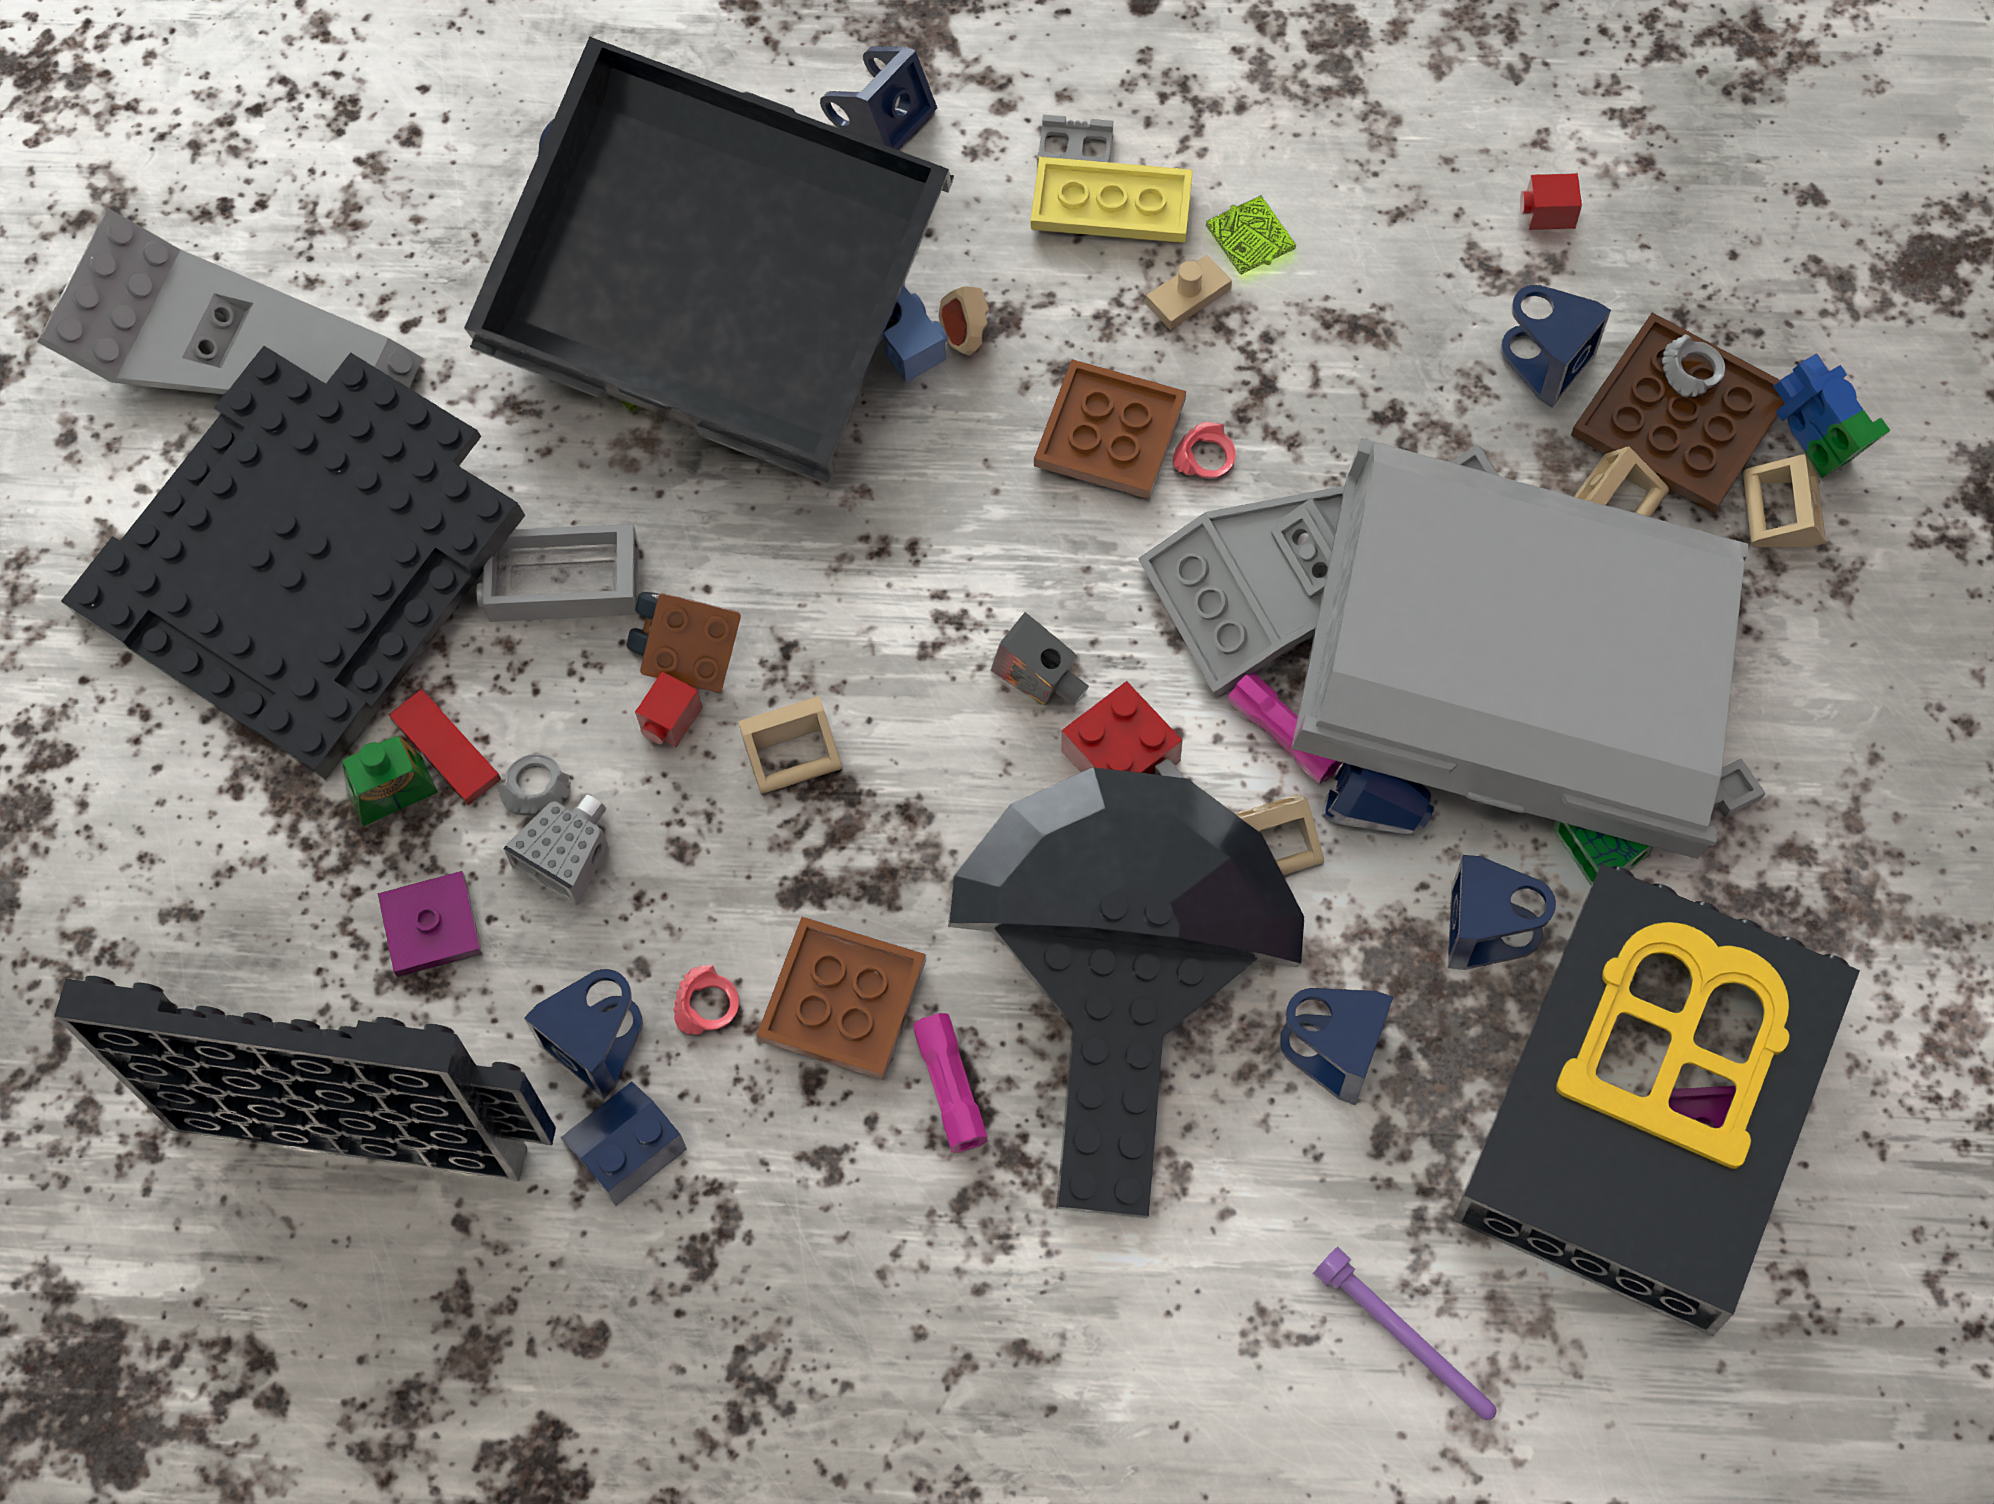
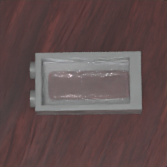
[476,524,639,622]

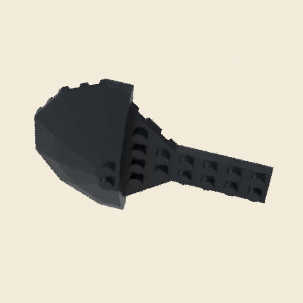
[948,767,1304,1218]

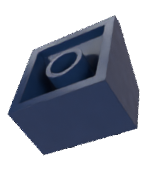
[560,1081,687,1206]

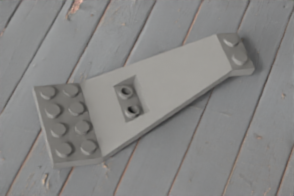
[37,208,423,394]
[1138,444,1499,696]

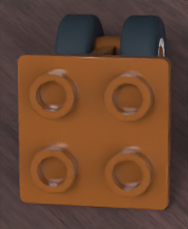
[626,592,741,693]

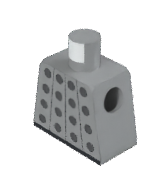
[503,794,608,905]

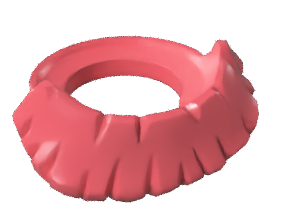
[1173,422,1236,479]
[673,964,739,1035]

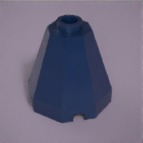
[1322,763,1434,834]

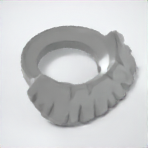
[1662,334,1725,398]
[498,754,571,815]

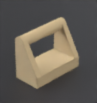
[1574,446,1669,517]
[1743,454,1826,547]
[738,696,842,795]
[1235,794,1324,875]

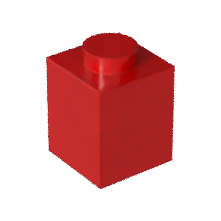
[1520,173,1582,230]
[635,672,703,747]

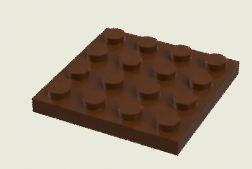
[1571,312,1785,514]

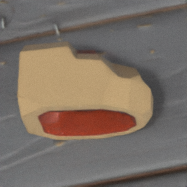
[938,286,989,356]

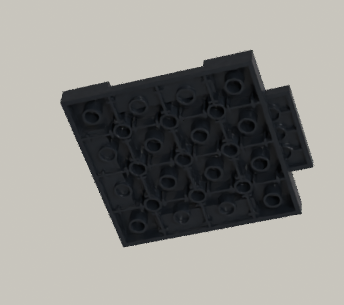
[61,346,526,780]
[54,976,556,1181]

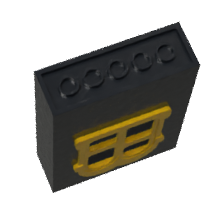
[1452,864,1860,1336]

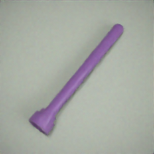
[1313,1246,1497,1420]

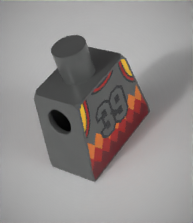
[990,612,1089,706]

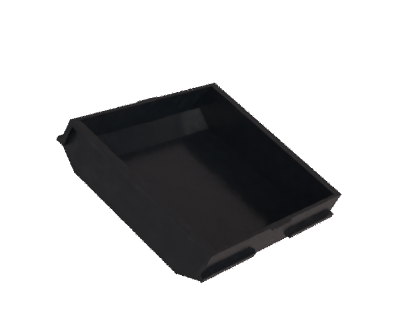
[464,36,954,485]

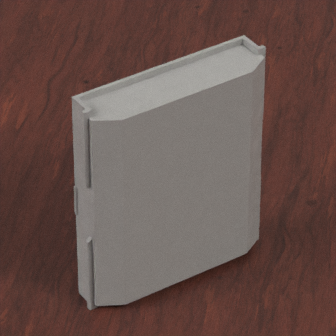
[1291,438,1748,859]

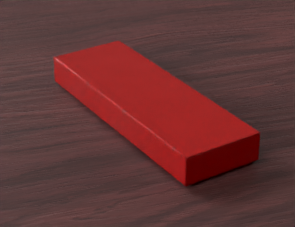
[388,689,501,805]

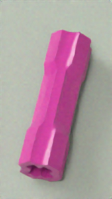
[1228,672,1343,784]
[913,1013,988,1153]

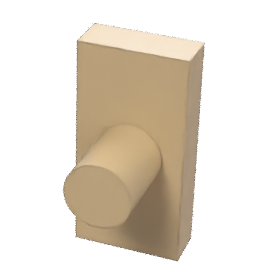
[1146,255,1232,330]

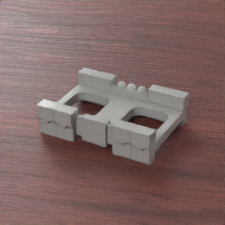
[1037,114,1114,168]

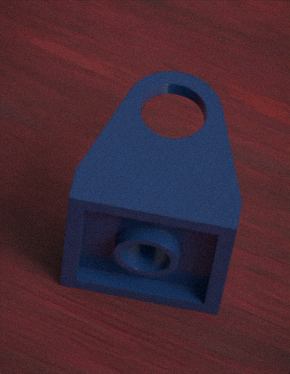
[820,46,938,150]
[1501,285,1611,408]
[1448,855,1556,970]
[524,969,643,1099]
[1280,988,1393,1105]

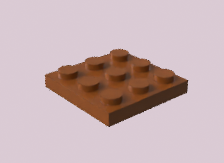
[1034,359,1186,499]
[756,917,926,1080]

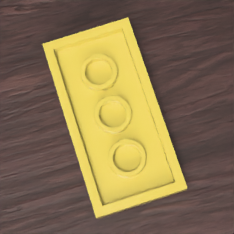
[1030,157,1193,243]

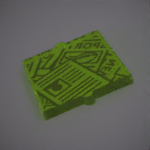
[1206,195,1296,275]

